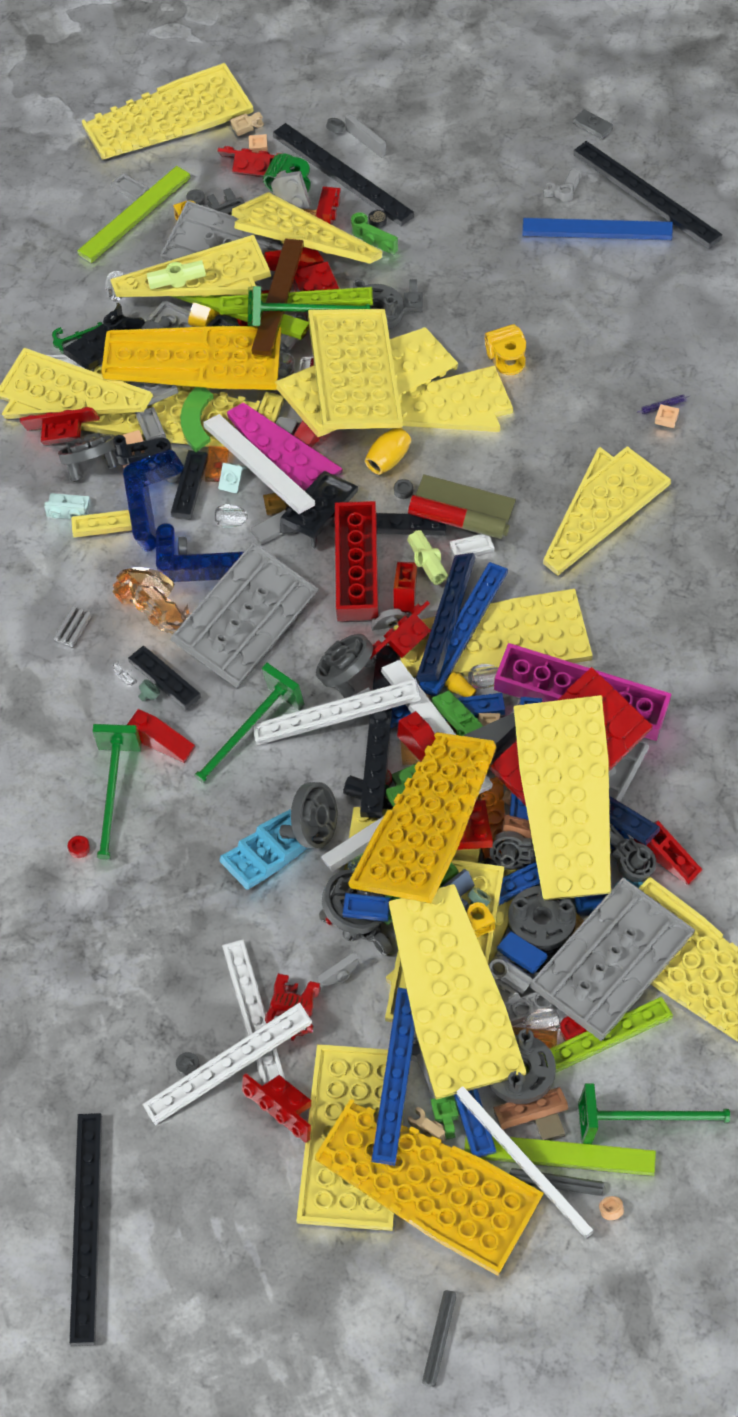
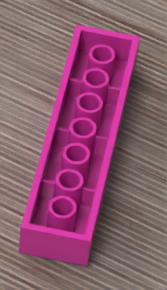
[494,643,671,741]

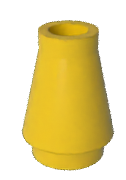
[444,672,477,697]

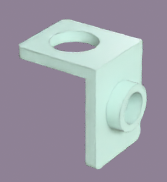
[218,463,247,493]

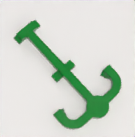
[52,321,102,354]

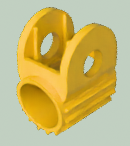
[484,324,526,375]

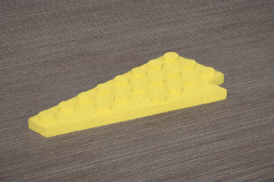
[232,192,383,264]
[0,348,153,419]
[399,365,513,432]
[543,446,671,576]

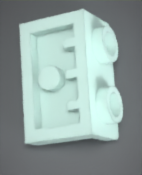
[44,493,90,519]

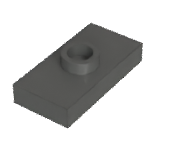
[573,109,613,139]

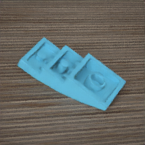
[219,809,316,890]

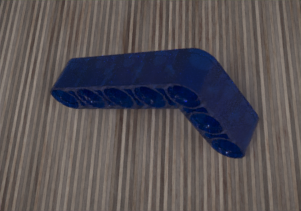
[123,450,184,552]
[156,523,244,583]

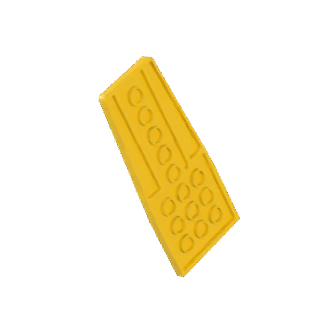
[102,326,281,390]

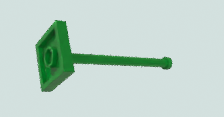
[248,286,370,326]
[194,663,305,783]
[92,724,142,860]
[578,1083,730,1145]

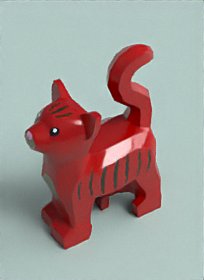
[265,973,321,1041]

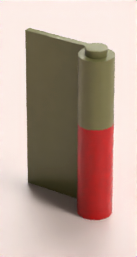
[408,474,516,539]

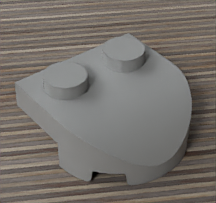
[271,170,311,209]

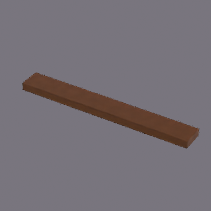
[251,238,304,356]

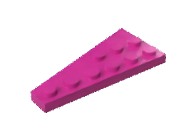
[227,402,343,491]

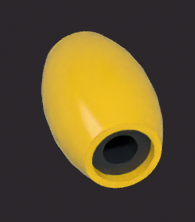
[365,428,411,475]

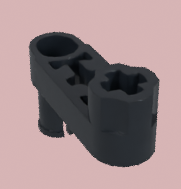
[113,435,173,465]

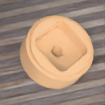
[599,1196,624,1220]

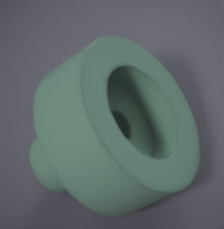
[138,679,160,702]
[468,887,492,907]

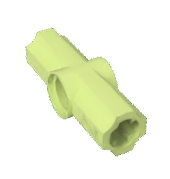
[146,260,206,289]
[407,530,448,585]

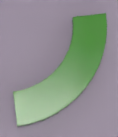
[180,387,214,452]

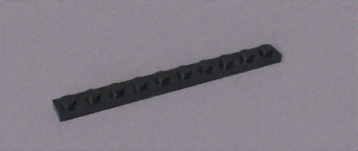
[273,123,414,227]
[574,141,722,249]
[360,645,398,818]
[69,1113,102,1346]

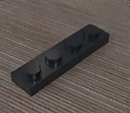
[171,450,208,519]
[377,513,446,536]
[128,645,201,710]

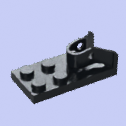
[63,303,145,370]
[280,471,358,549]

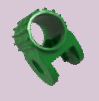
[262,153,311,192]

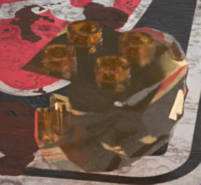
[116,567,190,635]

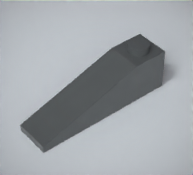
[463,713,516,755]

